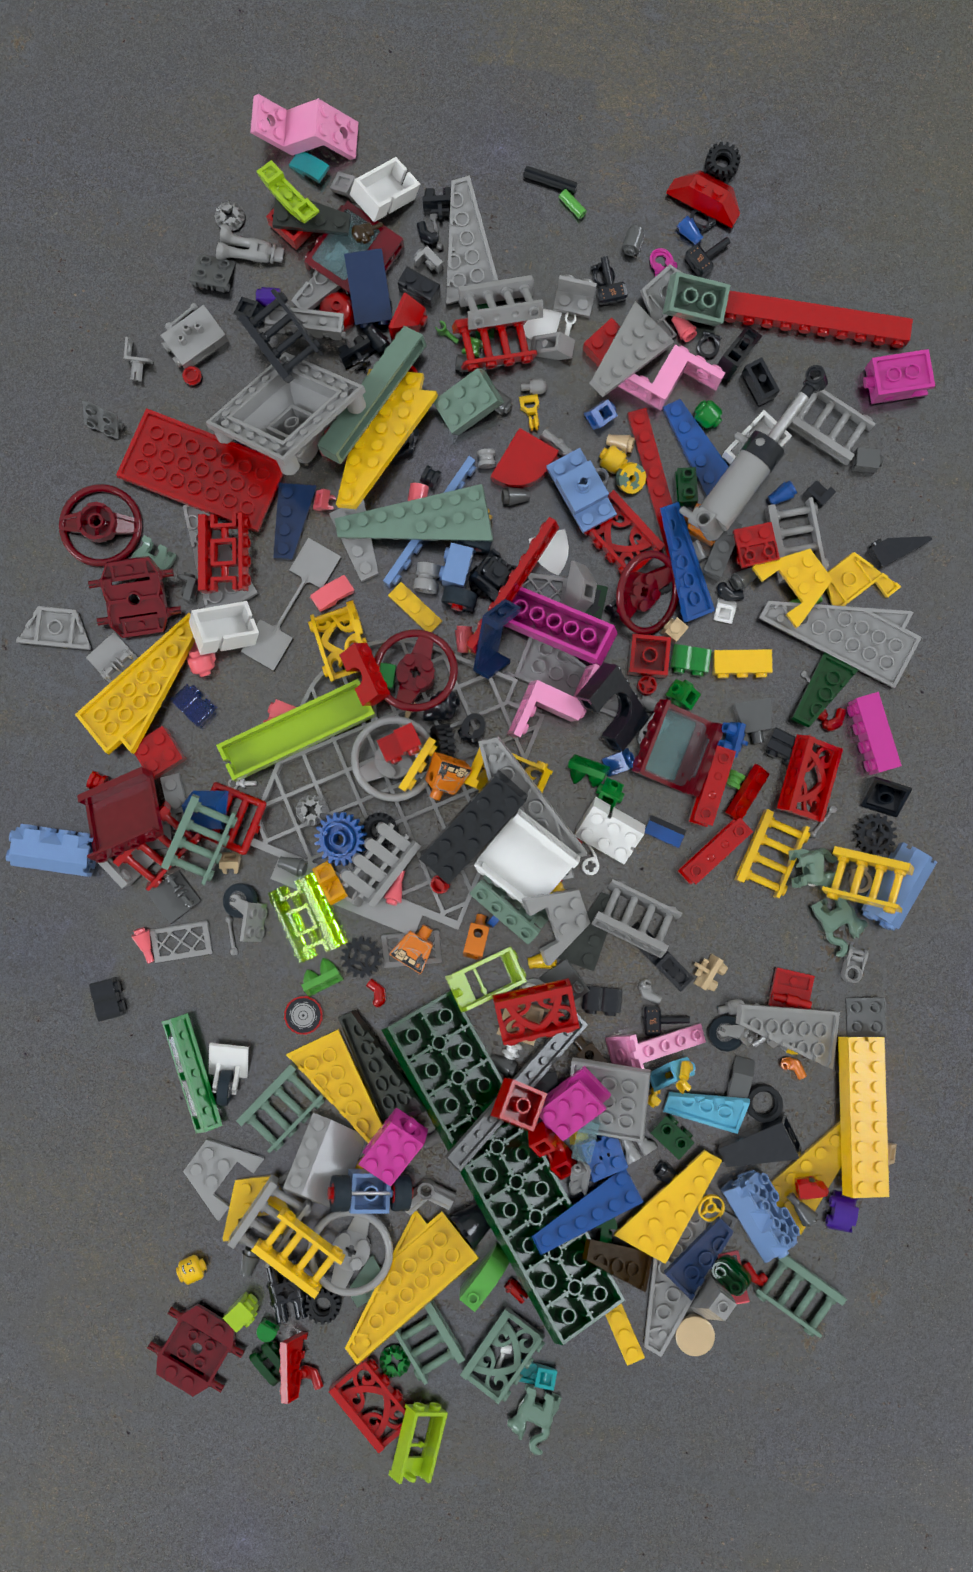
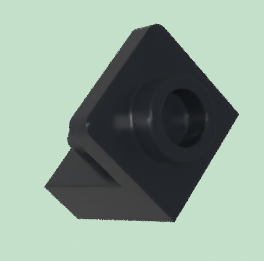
[234,297,265,327]

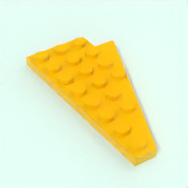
[336,369,438,509]
[75,613,195,755]
[345,1210,480,1364]

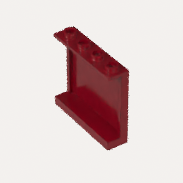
[77,766,164,863]

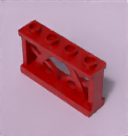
[580,490,665,574]
[777,734,843,822]
[492,978,580,1046]
[329,1357,406,1453]

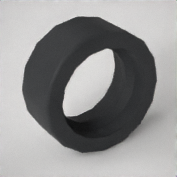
[747,1084,783,1123]

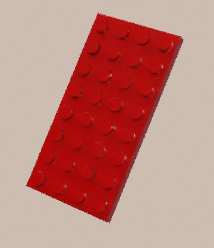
[116,408,283,533]

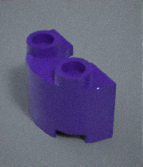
[825,1190,859,1233]

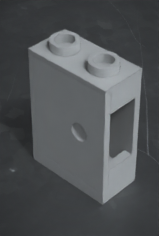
[161,305,228,369]

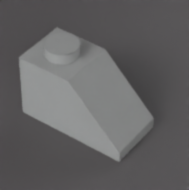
[530,332,575,360]

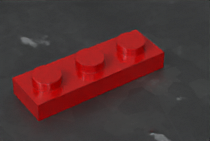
[725,764,770,820]

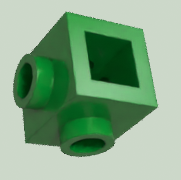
[666,679,701,710]
[596,777,625,812]

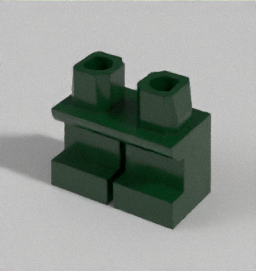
[674,467,698,508]

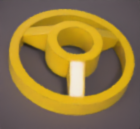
[698,1194,725,1222]

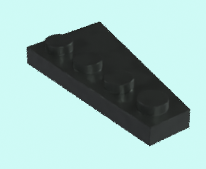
[272,198,351,236]
[558,892,619,971]

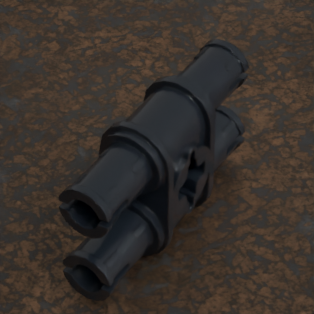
[265,1258,308,1324]

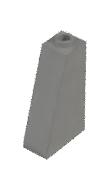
[689,1274,737,1321]

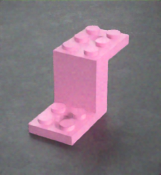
[250,94,359,160]
[618,345,725,411]
[507,664,600,738]

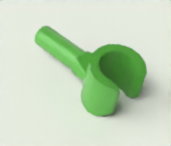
[435,321,459,344]

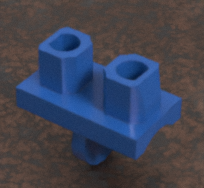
[717,722,749,758]

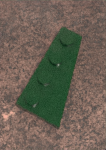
[791,652,858,728]

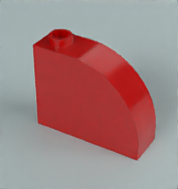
[490,428,560,489]

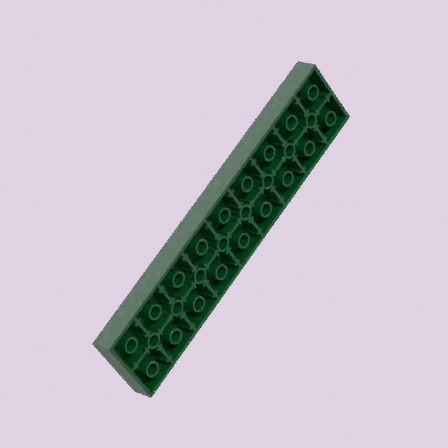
[381,990,625,1345]

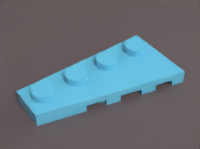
[663,1092,750,1134]

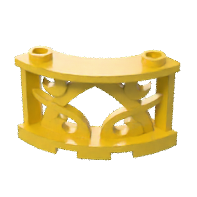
[308,600,368,682]
[464,739,553,793]

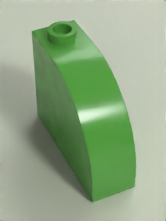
[459,1241,510,1312]

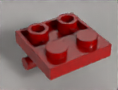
[733,522,780,568]
[768,967,815,1009]

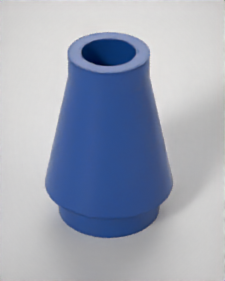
[676,216,703,245]
[767,480,797,505]

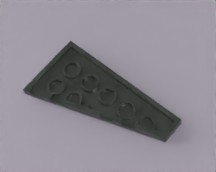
[338,1010,427,1124]

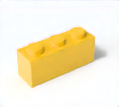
[712,649,773,679]

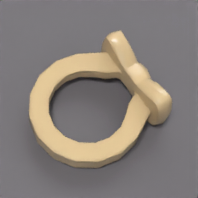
[848,867,872,893]

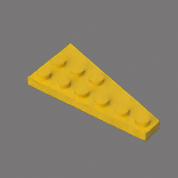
[286,1029,383,1143]
[614,1150,722,1264]

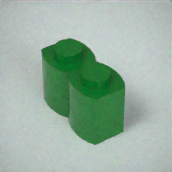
[669,644,712,677]

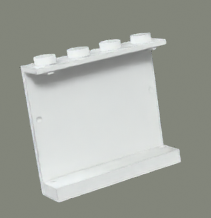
[474,808,581,909]

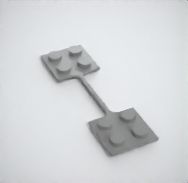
[241,538,341,671]

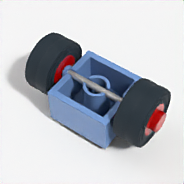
[439,540,492,611]
[328,1169,413,1214]

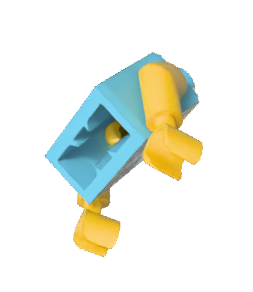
[648,1057,696,1108]

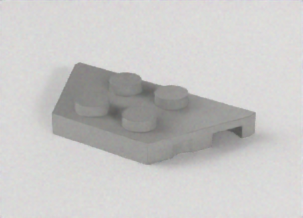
[16,606,91,650]

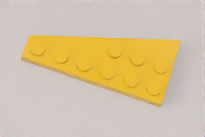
[771,1121,842,1235]

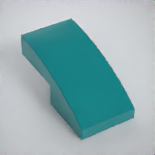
[289,152,330,183]
[519,1359,557,1391]

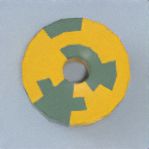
[616,462,646,494]

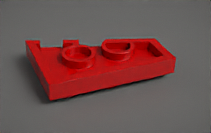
[279,1332,308,1404]

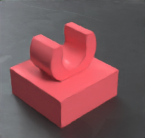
[313,489,336,511]

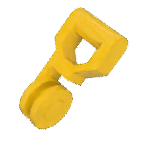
[519,394,539,431]

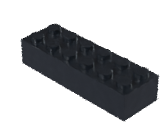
[419,769,528,885]

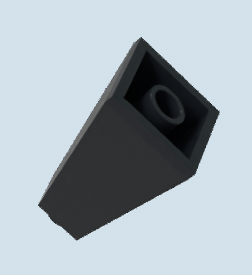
[717,1112,802,1167]

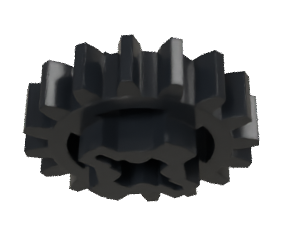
[854,813,897,855]
[340,936,383,978]

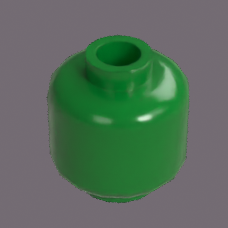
[694,400,722,429]

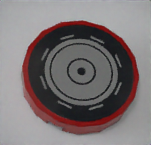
[284,996,323,1035]

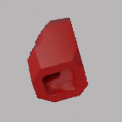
[795,1176,829,1200]

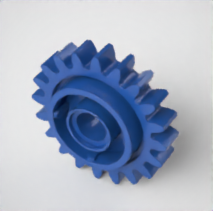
[314,812,367,866]

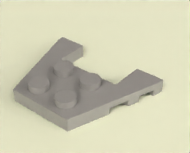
[640,264,683,339]
[522,888,590,966]
[183,1139,265,1221]

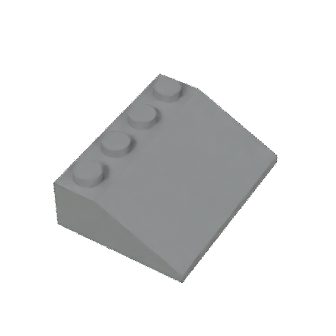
[283,1113,365,1208]

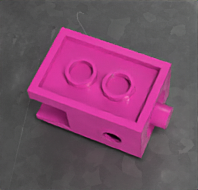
[863,349,935,404]
[539,1066,611,1141]
[358,1107,428,1186]

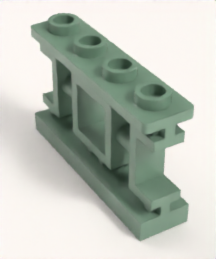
[470,875,549,944]

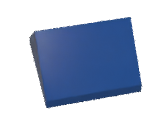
[181,791,229,829]

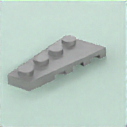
[291,242,349,310]
[329,499,379,582]

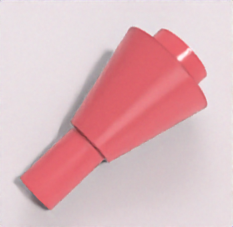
[383,871,405,906]
[131,927,154,963]

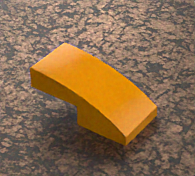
[312,861,348,905]

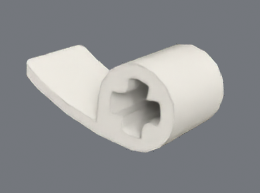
[581,841,599,875]

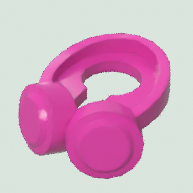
[650,248,678,276]

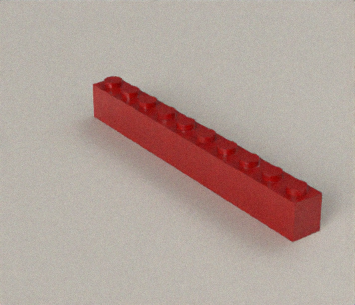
[724,291,913,348]

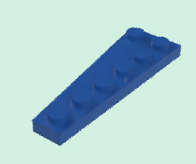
[663,399,729,497]
[660,502,715,623]
[532,1169,643,1255]

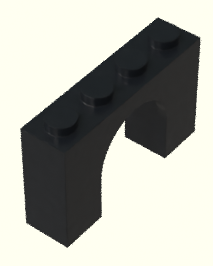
[576,662,650,751]

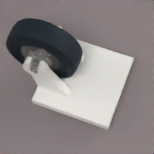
[209,1043,249,1106]

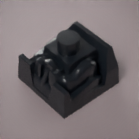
[468,548,517,601]

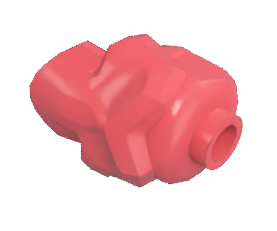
[186,642,216,677]

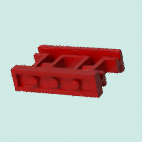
[198,512,251,594]

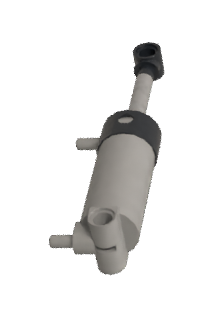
[679,365,828,541]

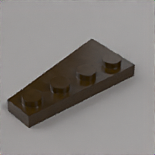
[582,1238,653,1292]

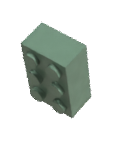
[663,272,731,326]
[434,368,505,435]

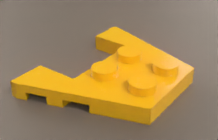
[752,549,833,628]
[826,552,901,606]
[223,1175,297,1241]

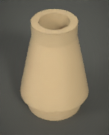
[606,434,635,454]

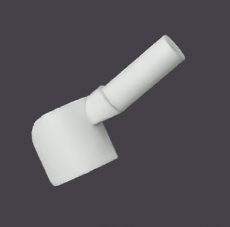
[565,312,576,336]
[496,1341,512,1368]

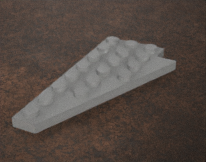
[759,601,922,688]
[478,736,587,880]
[644,1200,738,1357]

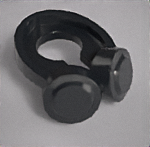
[457,713,486,743]

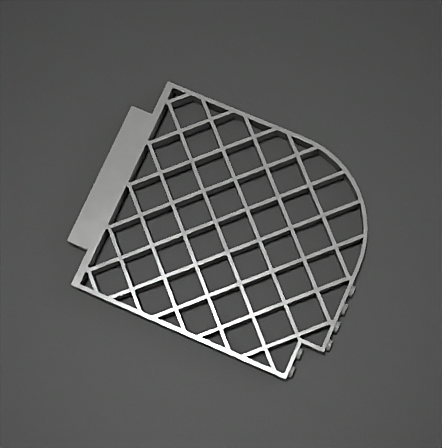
[250,639,545,934]

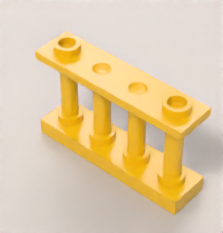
[734,809,810,898]
[822,846,914,914]
[251,1208,345,1299]

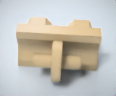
[694,954,728,991]

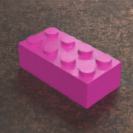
[847,692,902,775]

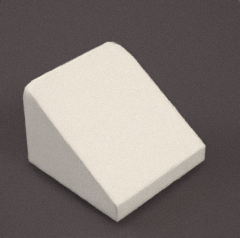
[713,598,737,624]

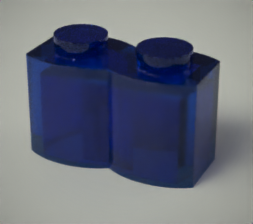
[171,684,215,728]

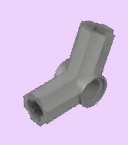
[405,1178,457,1215]

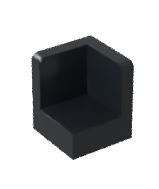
[803,481,836,509]

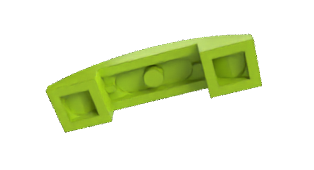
[256,160,320,223]

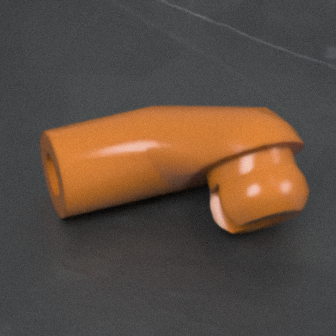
[781,1057,807,1080]

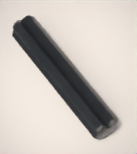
[523,166,577,193]

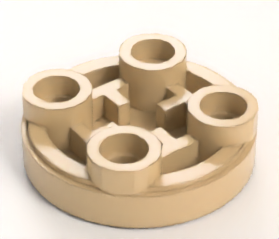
[675,1314,715,1356]

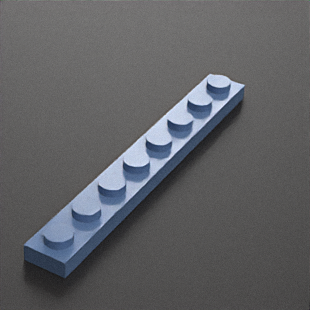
[383,456,476,588]

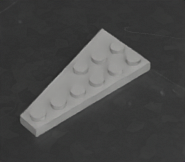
[446,175,498,305]
[589,301,674,397]
[183,504,258,608]
[514,637,618,717]
[736,1004,840,1070]

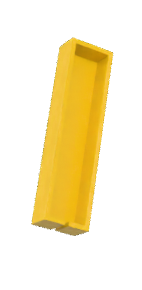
[838,1037,889,1198]

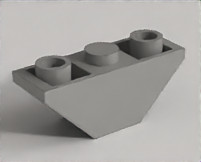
[563,561,597,613]

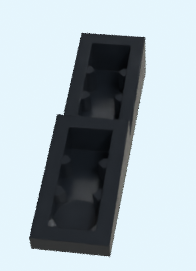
[632,921,694,992]

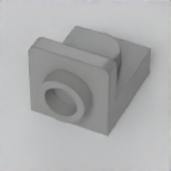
[330,172,356,203]
[414,246,444,273]

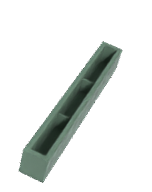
[317,326,427,464]

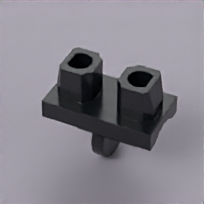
[422,187,451,219]
[338,335,375,370]

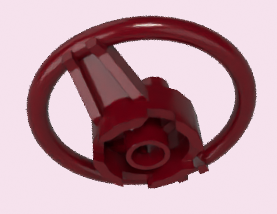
[59,484,142,566]
[616,550,679,635]
[374,629,458,712]

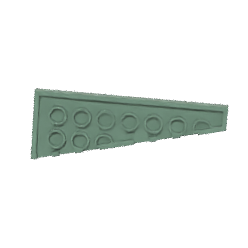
[334,484,494,542]

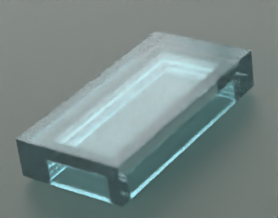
[571,1121,600,1163]

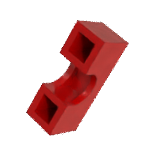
[339,643,390,706]
[528,1121,576,1180]

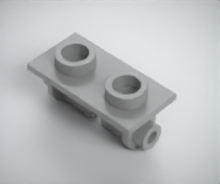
[568,1157,591,1196]

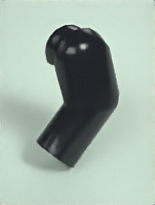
[416,221,439,244]

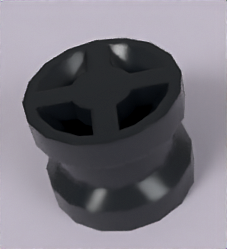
[420,465,442,489]
[605,600,620,621]

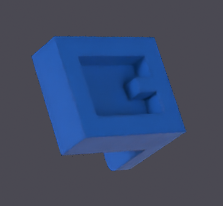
[602,748,634,776]

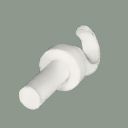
[228,779,257,789]

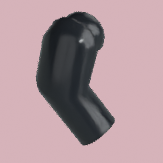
[717,582,744,601]

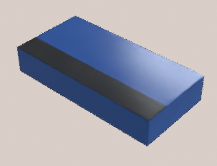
[644,815,687,848]

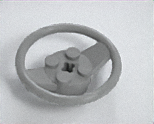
[351,716,436,802]
[307,1211,393,1296]

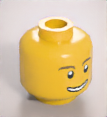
[176,1255,207,1285]

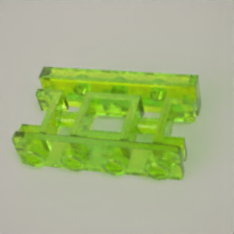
[268,873,345,963]

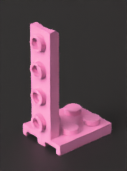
[605,1023,706,1069]

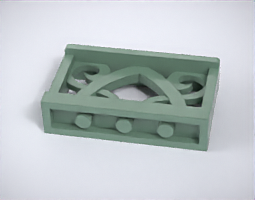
[460,1306,545,1404]

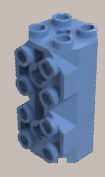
[6,824,96,877]
[861,842,937,931]
[720,1169,800,1263]

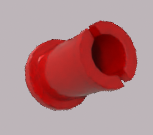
[504,1278,528,1304]

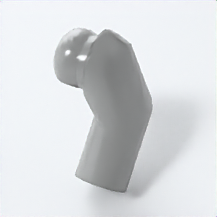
[639,979,662,1005]

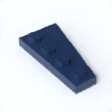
[273,483,317,561]
[663,1216,734,1301]

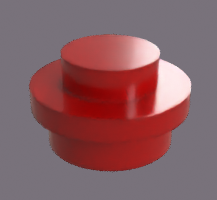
[182,366,202,385]
[431,875,450,894]

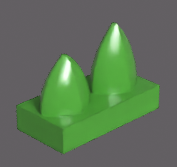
[302,958,344,997]

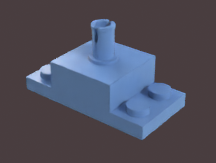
[546,448,617,533]

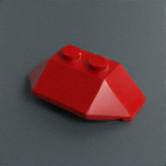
[666,170,740,228]

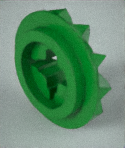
[379,1345,411,1378]

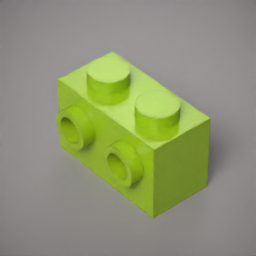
[223,1292,259,1333]

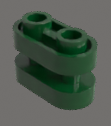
[712,1255,752,1296]
[249,1340,281,1386]

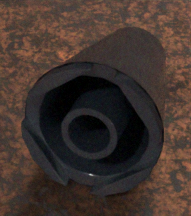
[449,1203,490,1249]

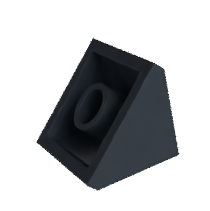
[860,776,912,817]

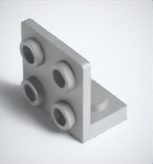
[553,275,597,319]
[98,849,155,889]

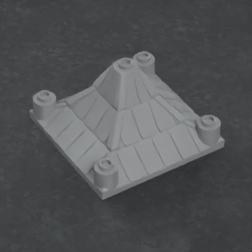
[206,352,366,475]

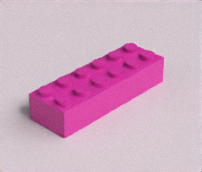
[504,587,618,666]

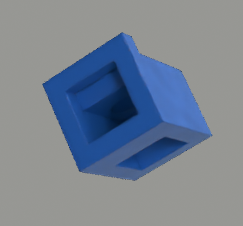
[584,399,618,430]

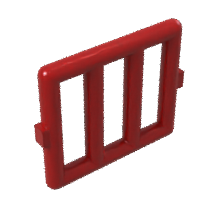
[194,782,267,855]

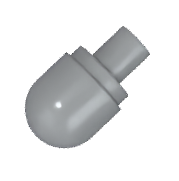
[521,379,548,394]
[638,695,657,712]
[718,999,745,1016]

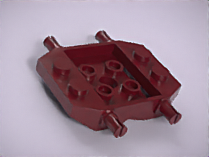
[88,556,182,638]
[147,1304,245,1397]

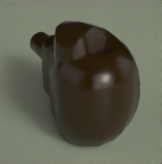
[351,222,383,244]

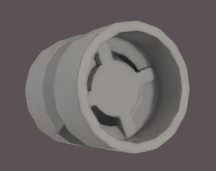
[413,562,441,594]

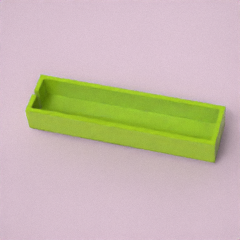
[216,679,376,782]

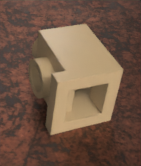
[660,617,689,645]

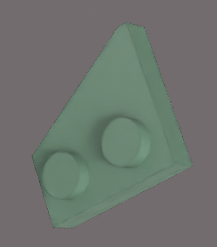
[349,1254,382,1308]

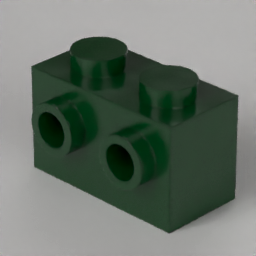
[649,1113,695,1160]

